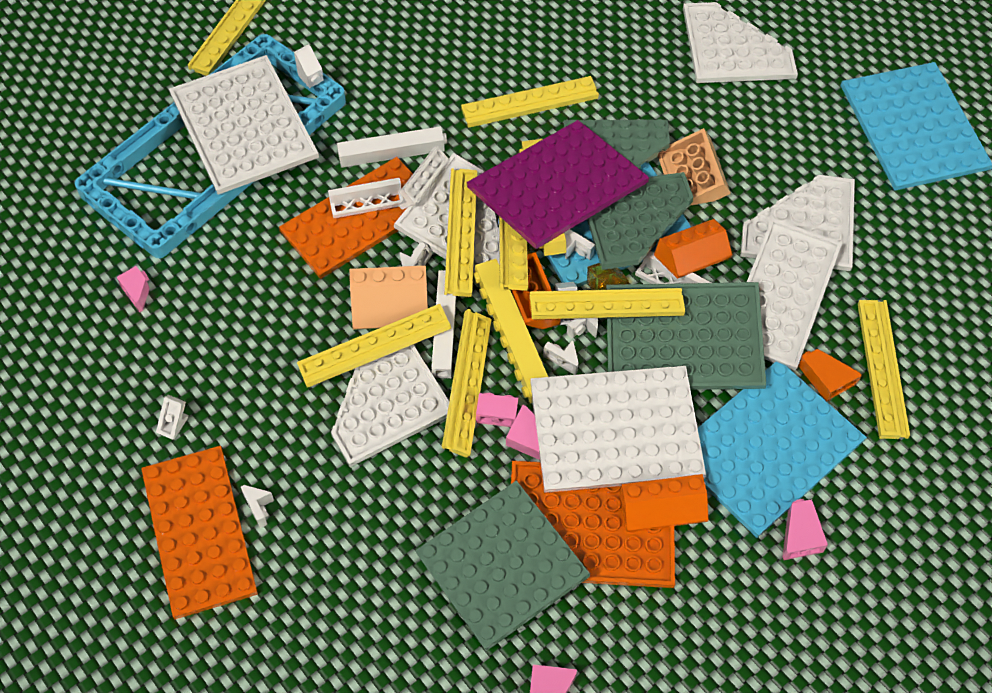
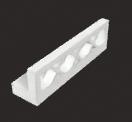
[399,146,449,210]
[328,178,403,219]
[635,251,711,284]

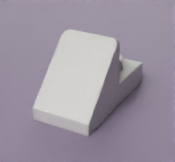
[564,229,595,260]
[400,242,433,267]
[567,318,598,339]
[543,341,579,375]
[156,395,189,439]
[241,485,274,528]

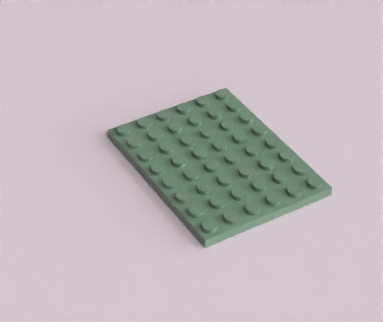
[607,282,766,390]

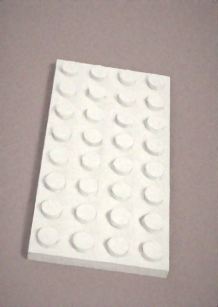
[747,218,842,371]

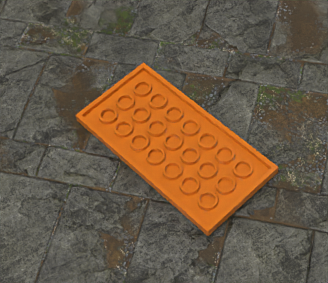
[279,157,413,279]
[141,446,258,620]

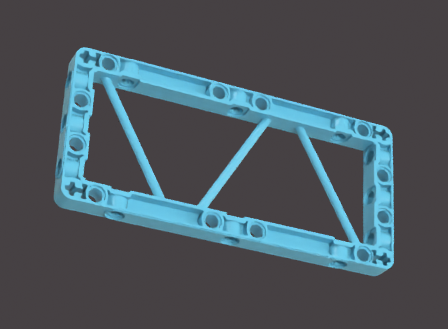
[75,34,346,258]

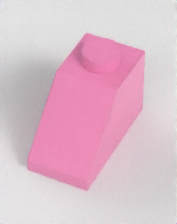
[117,266,150,313]

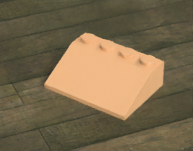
[658,128,731,206]
[349,266,428,330]

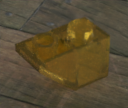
[587,263,629,290]

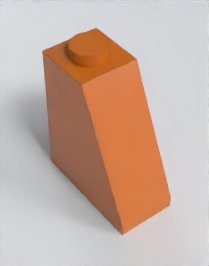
[798,349,862,402]

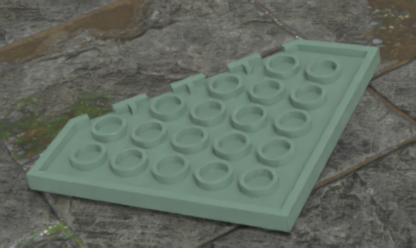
[564,119,670,169]
[587,172,693,270]

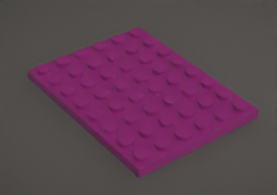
[467,120,649,249]

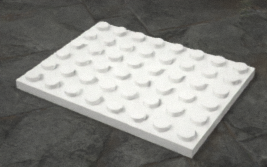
[169,55,319,195]
[530,366,706,493]

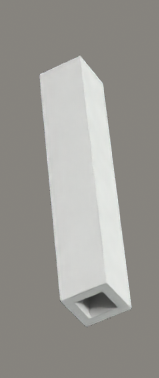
[337,126,447,168]
[432,270,457,378]

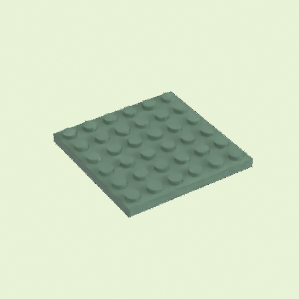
[415,480,590,651]

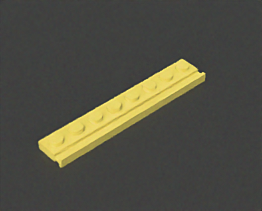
[188,0,266,76]
[461,76,599,128]
[444,168,477,297]
[499,216,528,291]
[530,288,685,319]
[857,300,910,439]
[297,304,451,388]
[442,309,492,457]

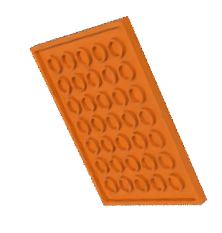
[511,461,675,588]

